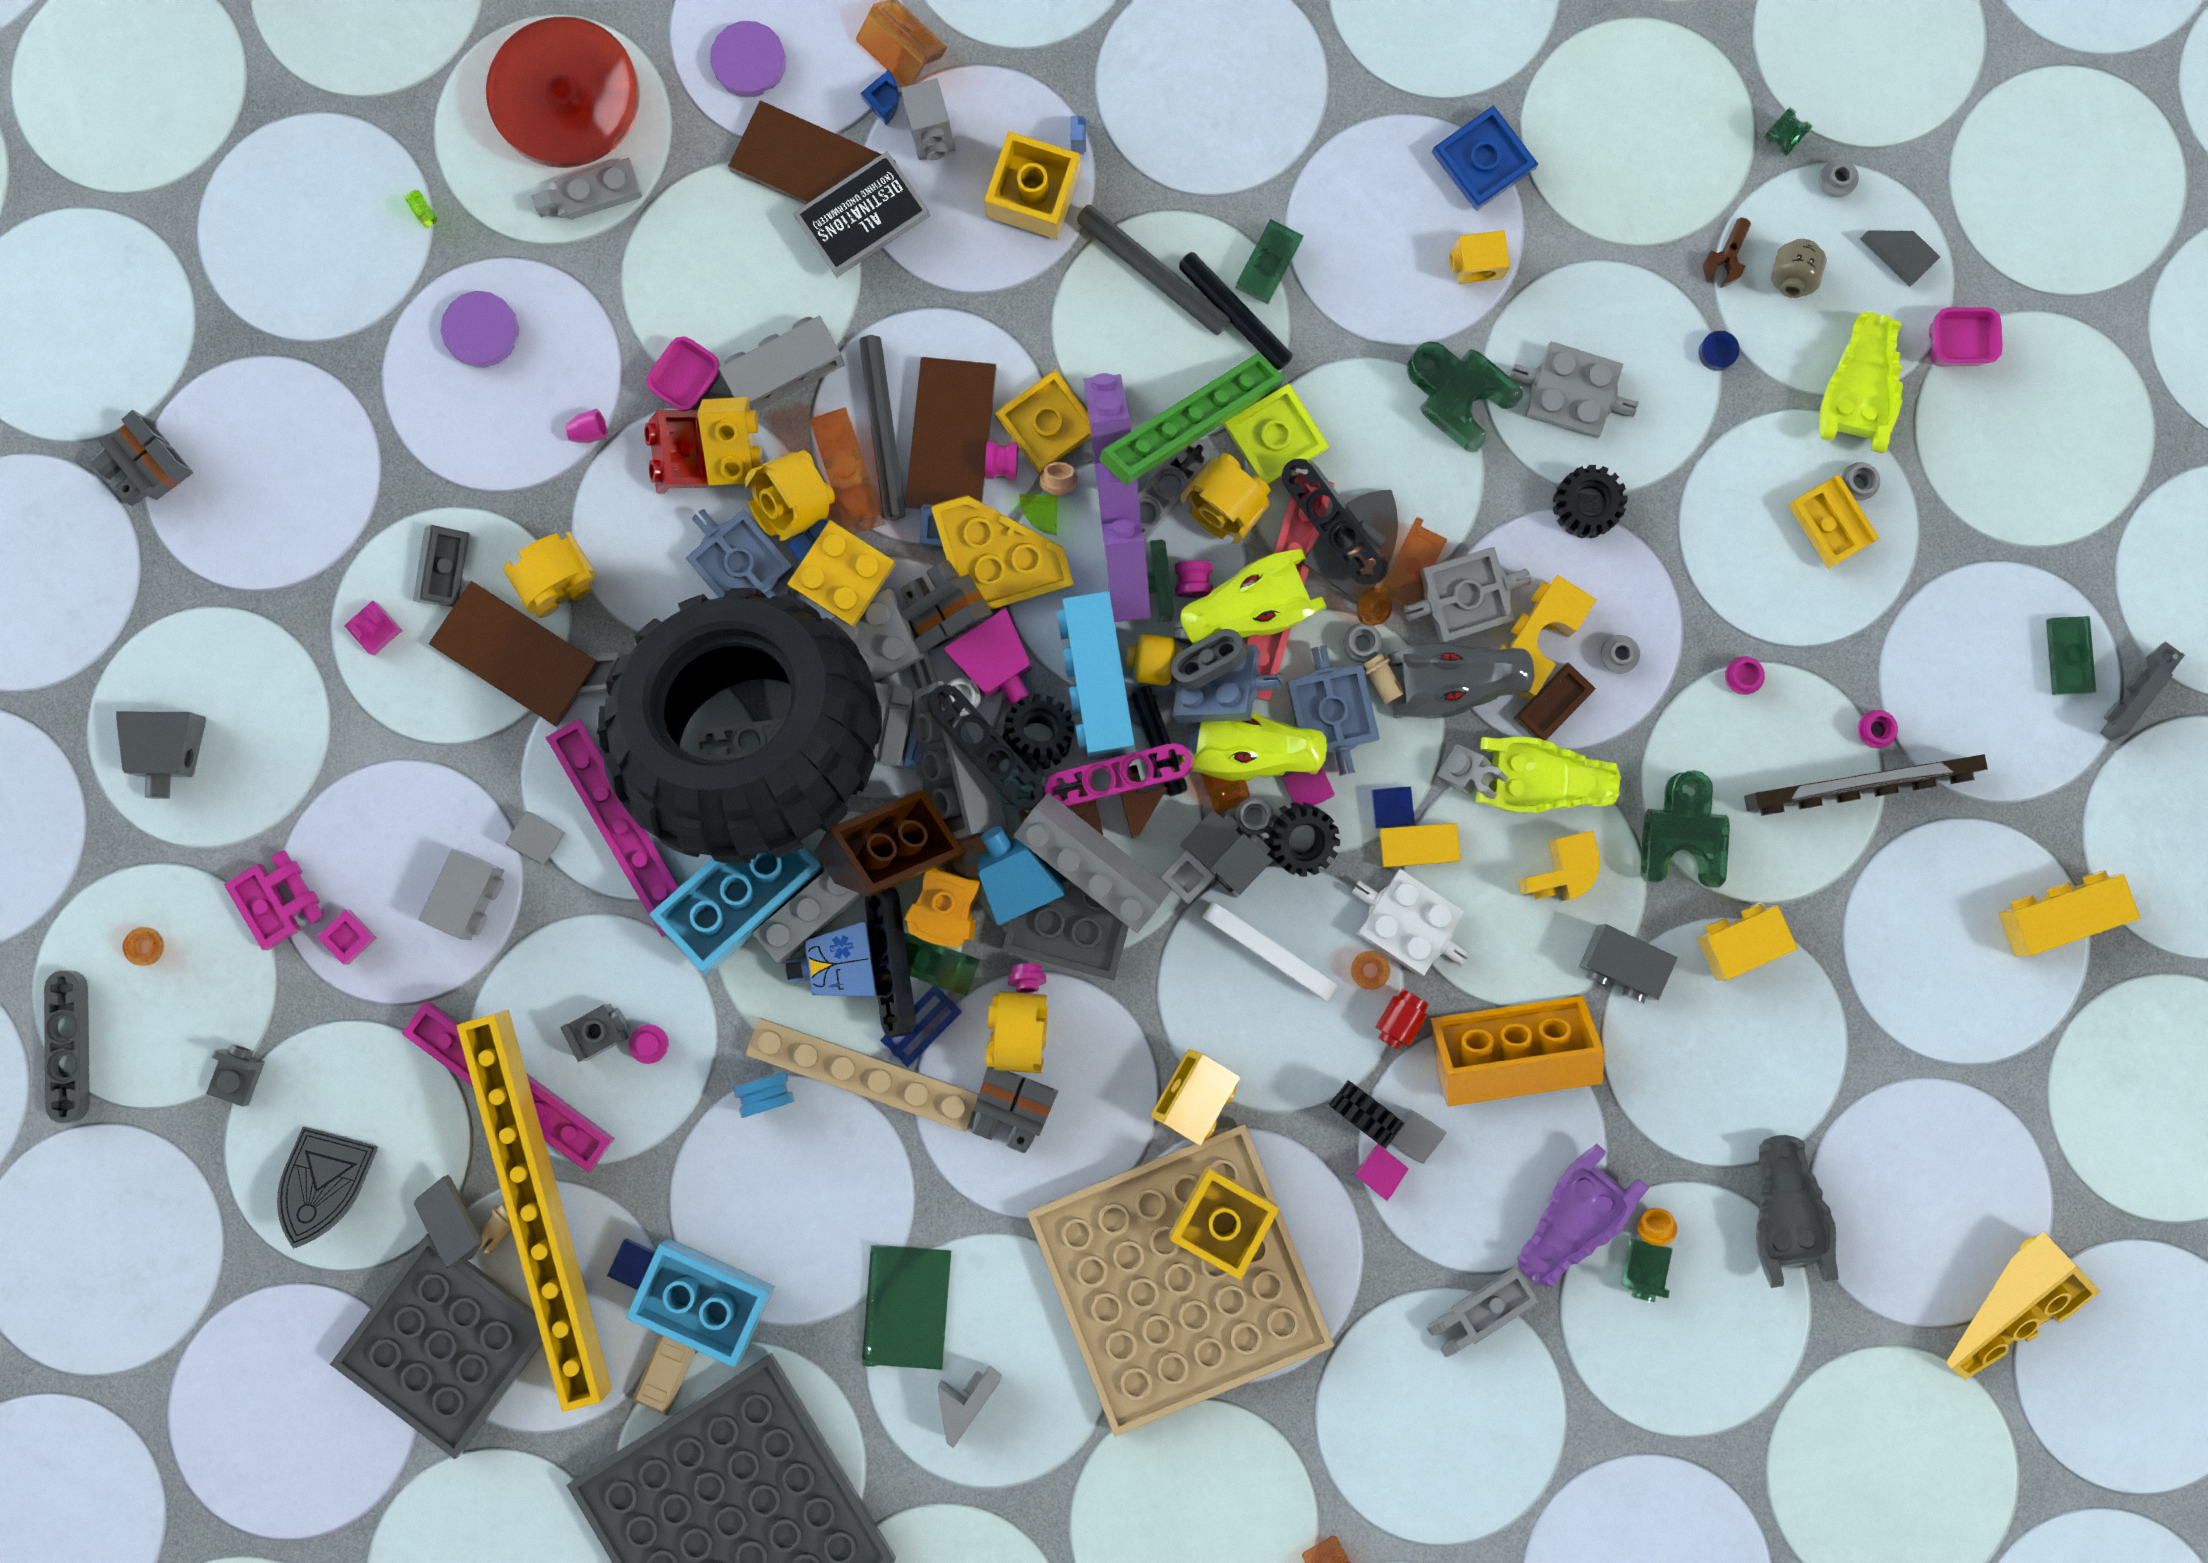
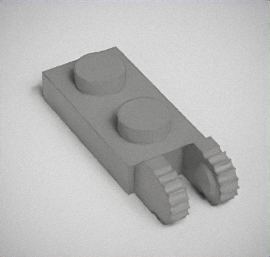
[1427,1265,1540,1357]

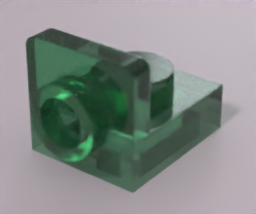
[1621,1238,1673,1302]

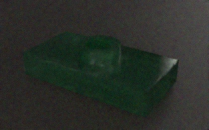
[1235,219,1304,305]
[1147,539,1174,623]
[2046,616,2096,695]

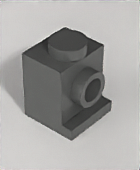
[560,1004,628,1062]

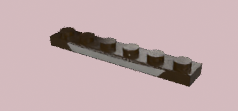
[1744,754,1988,816]

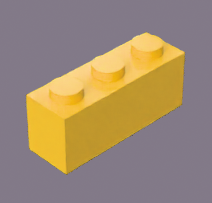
[1998,870,2141,957]

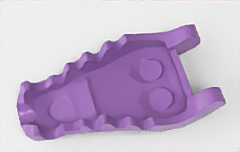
[1517,1143,1649,1287]

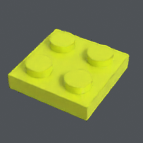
[1224,383,1329,486]

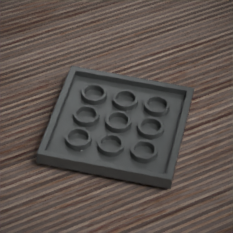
[330,1234,543,1459]

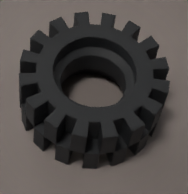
[1553,465,1628,538]
[1002,694,1075,770]
[1264,802,1340,877]
[1329,1080,1405,1149]

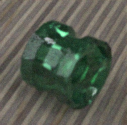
[1764,107,1813,157]

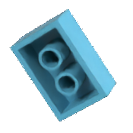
[626,1238,775,1368]

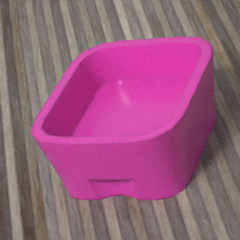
[1929,307,2003,367]
[646,336,720,411]

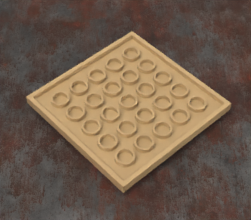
[1026,1123,1335,1437]

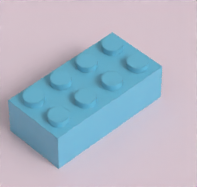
[1057,591,1135,761]
[649,846,823,978]

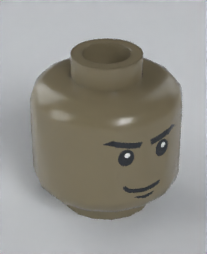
[1771,239,1827,298]

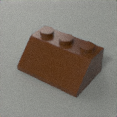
[814,789,964,897]

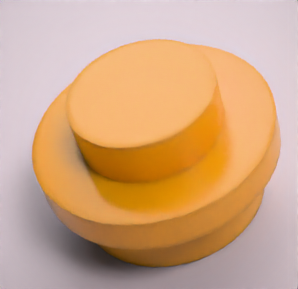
[1637,1208,1678,1246]

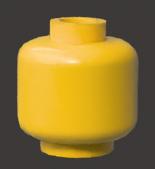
[1125,634,1182,686]

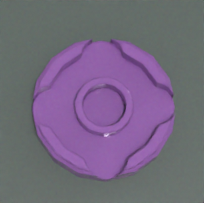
[710,21,786,97]
[440,291,519,368]

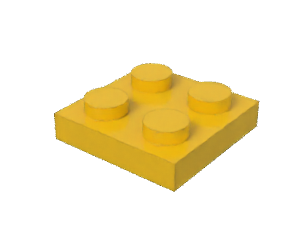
[787,520,896,628]

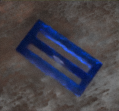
[880,984,963,1068]

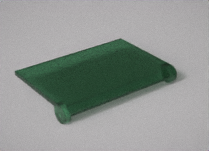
[861,1245,952,1370]

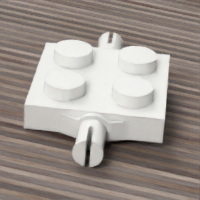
[1351,869,1470,977]

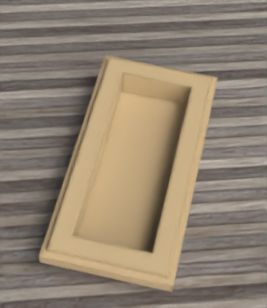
[632,1334,696,1416]

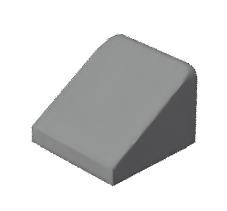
[506,811,565,865]
[1391,1109,1447,1164]

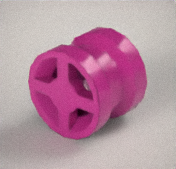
[985,441,1019,481]
[1175,561,1213,598]

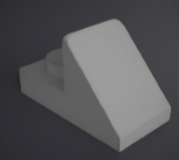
[938,1365,1002,1448]

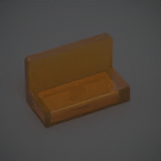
[856,0,947,87]
[1378,517,1447,605]

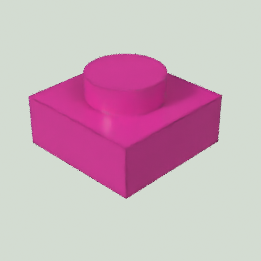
[317,910,377,965]

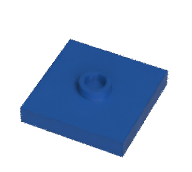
[1431,105,1538,211]

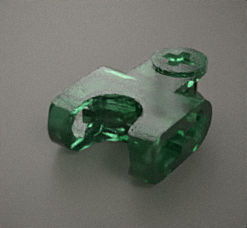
[1407,341,1523,452]
[1640,770,1730,888]

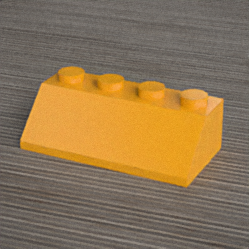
[1430,996,1605,1107]

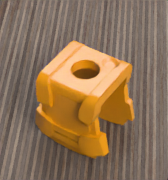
[904,867,983,947]

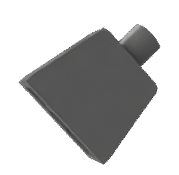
[116,711,206,799]

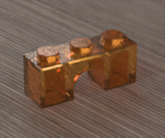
[809,407,886,535]

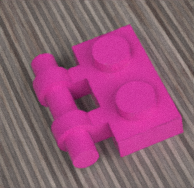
[224,850,324,950]

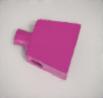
[944,608,1032,706]

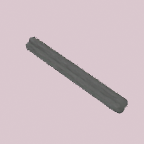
[1077,204,1230,335]
[859,335,906,520]

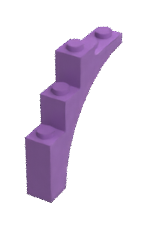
[1083,373,1151,622]

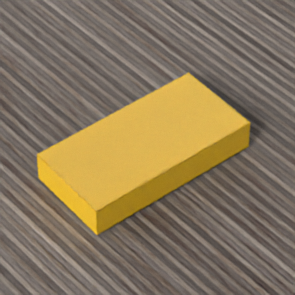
[1379,823,1461,868]

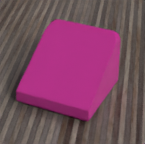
[1282,767,1335,806]
[1354,1143,1409,1201]

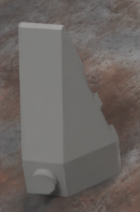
[914,681,1008,842]

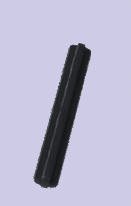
[1179,252,1293,370]

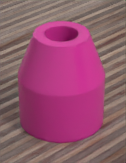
[565,409,608,443]

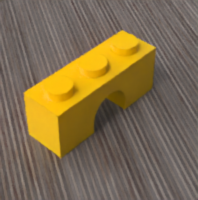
[1499,575,1597,701]

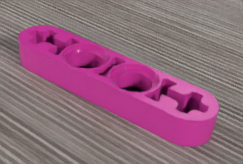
[1045,743,1194,807]

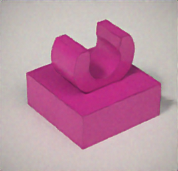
[344,601,403,656]

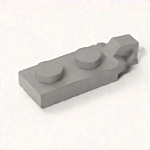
[532,158,642,220]

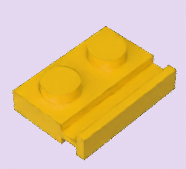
[1787,474,1880,569]

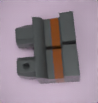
[90,409,194,506]
[900,560,993,654]
[972,1067,1059,1153]

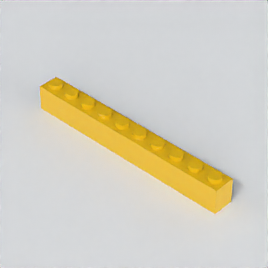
[456,1009,612,1413]

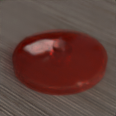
[486,16,640,168]

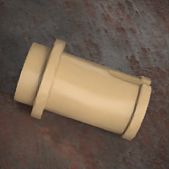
[1363,653,1405,705]
[479,1202,512,1255]

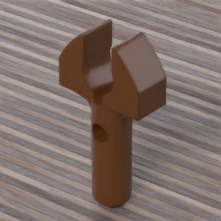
[1703,217,1751,288]

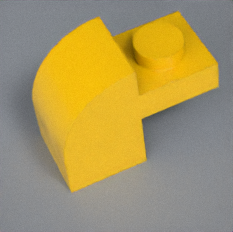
[1518,830,1600,901]

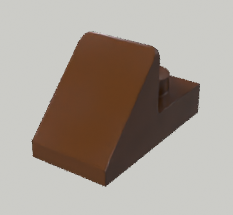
[1120,765,1167,838]

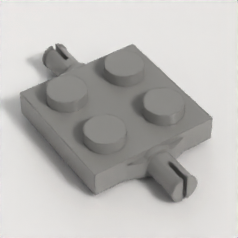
[1510,341,1639,439]
[1404,547,1531,643]

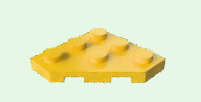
[931,495,1074,610]

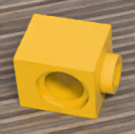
[1449,230,1510,284]

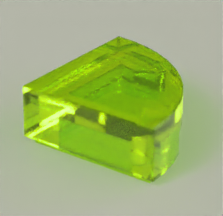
[404,189,438,228]
[1019,494,1058,535]

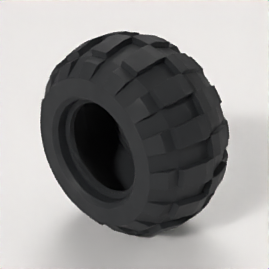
[598,588,882,864]

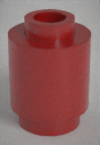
[1375,989,1429,1050]

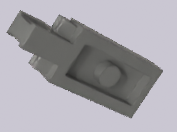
[2100,641,2185,740]

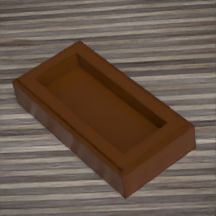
[1513,662,1596,741]

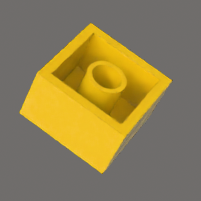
[984,131,1081,240]
[1169,1165,1279,1281]

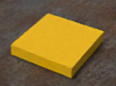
[995,369,1091,476]

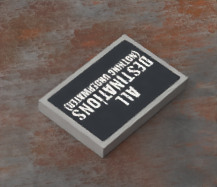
[793,151,930,278]

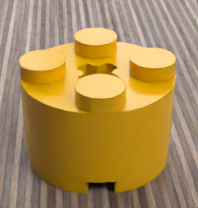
[745,450,835,541]
[1180,452,1271,544]
[503,532,596,618]
[986,991,1048,1074]

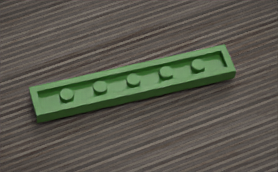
[1099,353,1285,486]

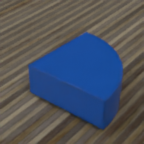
[860,70,899,125]

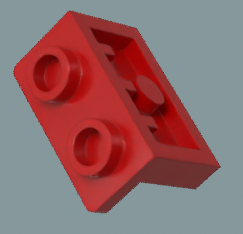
[644,410,709,494]

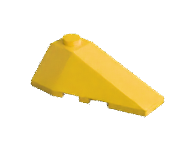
[1946,1231,2101,1380]

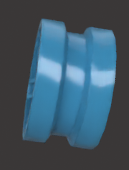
[733,1071,795,1118]

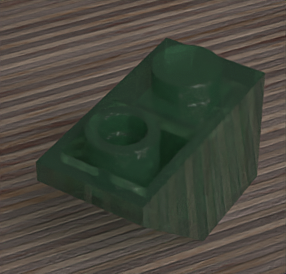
[904,932,980,996]

